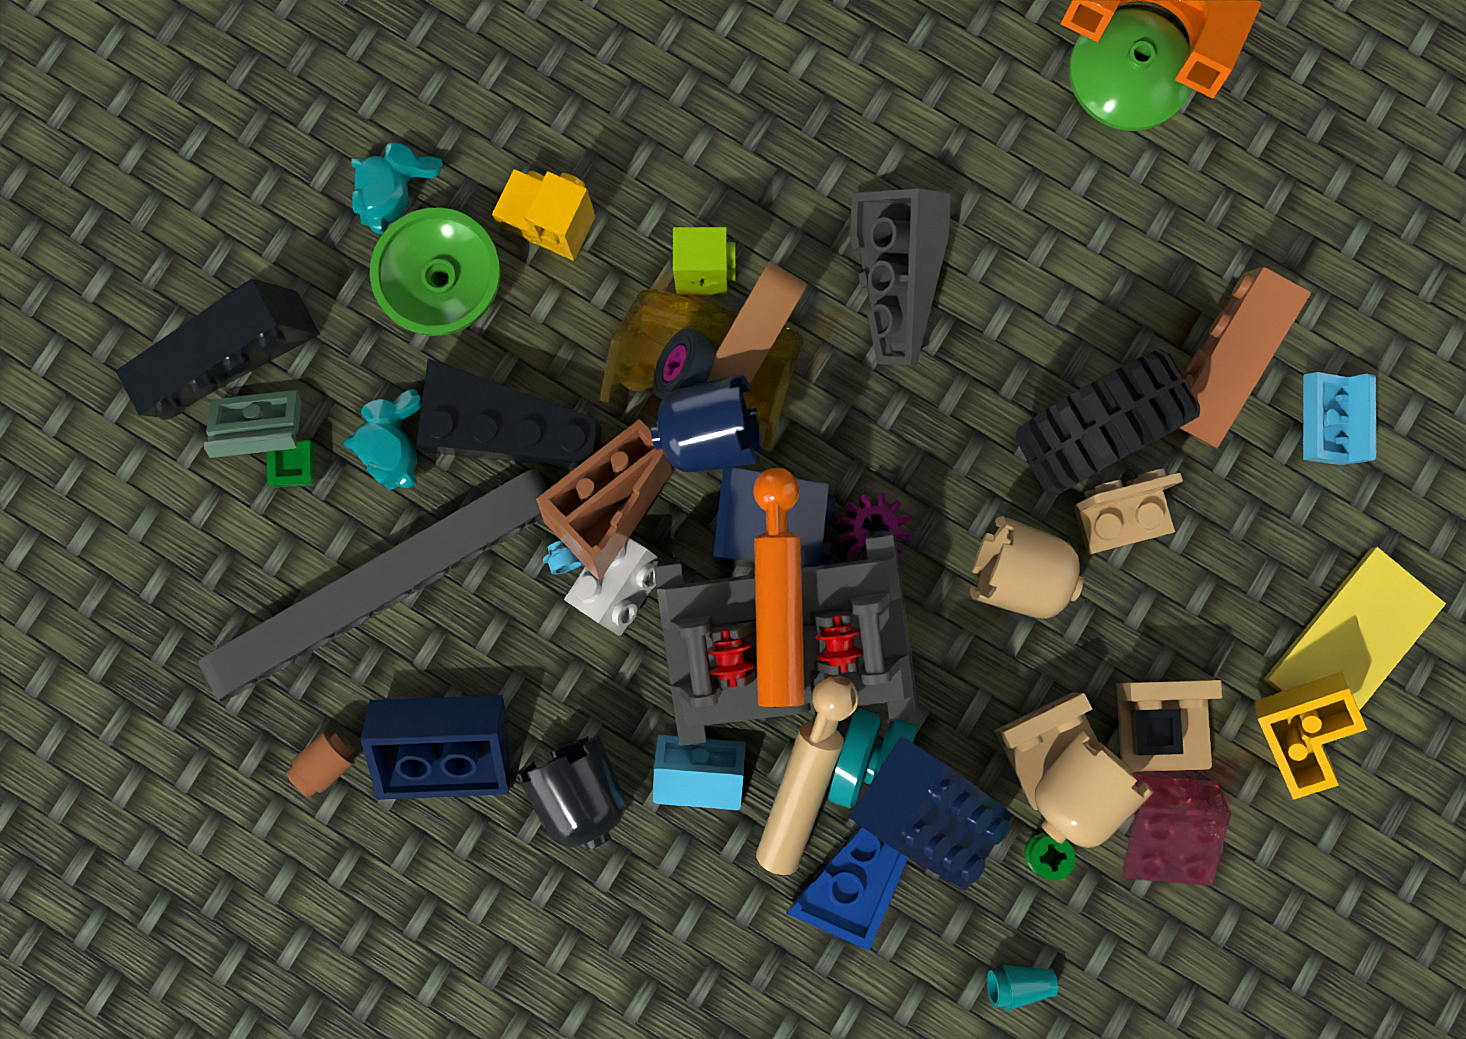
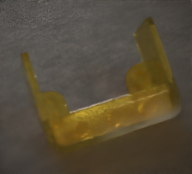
[599,289,804,450]

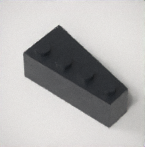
[115,279,320,420]
[417,359,602,468]

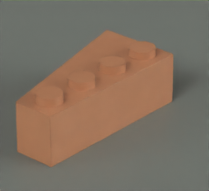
[1178,267,1312,448]

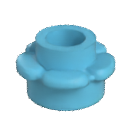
[543,540,583,575]

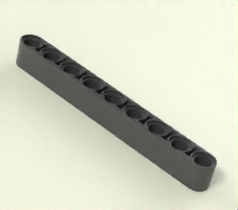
[197,468,549,702]

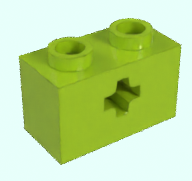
[673,227,736,295]

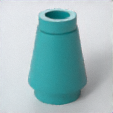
[987,964,1058,1011]

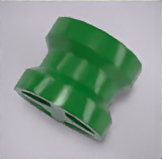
[1024,832,1075,881]

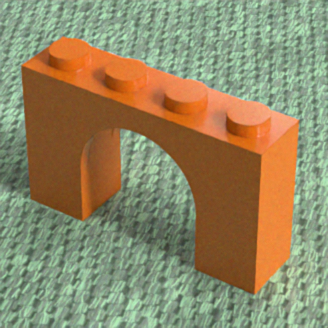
[1060,0,1262,99]

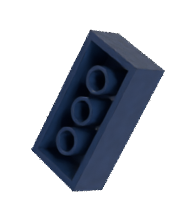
[849,736,1014,891]

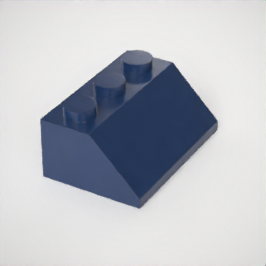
[360,695,510,800]

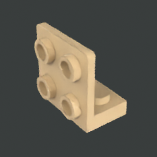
[1073,468,1183,555]
[1116,680,1222,772]
[994,692,1099,810]

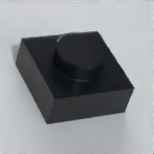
[1131,708,1183,755]

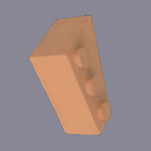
[536,419,672,581]

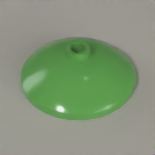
[1069,8,1192,131]
[370,208,501,336]

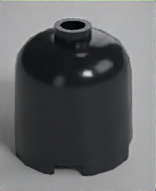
[517,734,626,850]

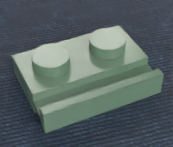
[204,390,302,458]

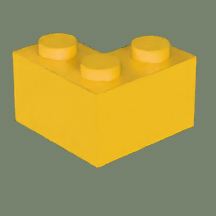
[492,169,596,261]
[1254,671,1367,800]

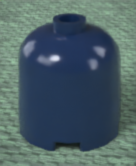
[651,374,762,472]

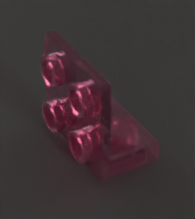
[1123,775,1231,885]

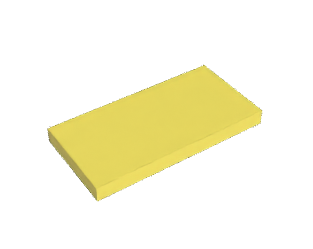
[1264,547,1446,710]

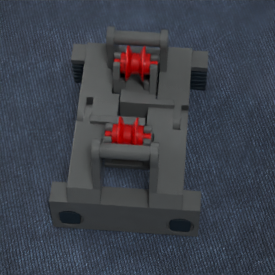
[653,529,918,746]

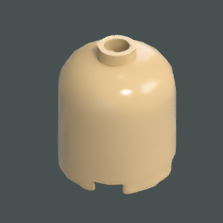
[970,516,1083,619]
[1034,730,1154,848]

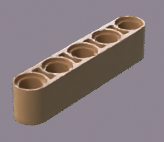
[706,261,808,394]

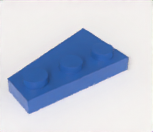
[786,826,908,951]

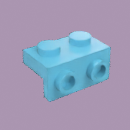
[1303,372,1376,465]

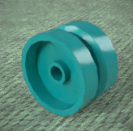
[828,706,918,808]

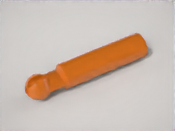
[753,468,805,707]

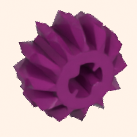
[837,492,911,560]

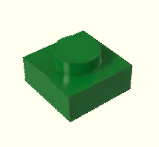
[267,440,316,488]

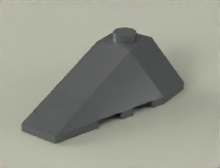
[850,188,951,365]

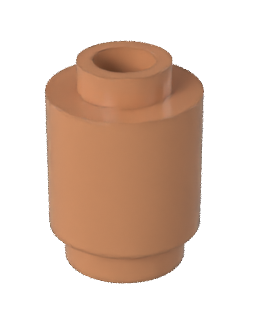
[286,731,355,797]

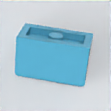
[653,735,746,810]

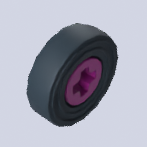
[653,327,715,400]

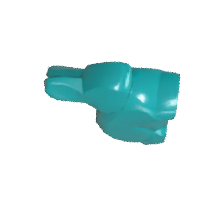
[352,142,443,235]
[342,389,423,491]

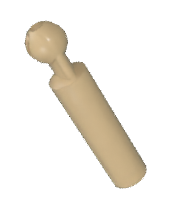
[756,675,859,875]

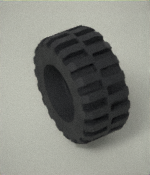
[1016,349,1200,496]

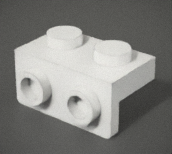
[564,538,662,636]

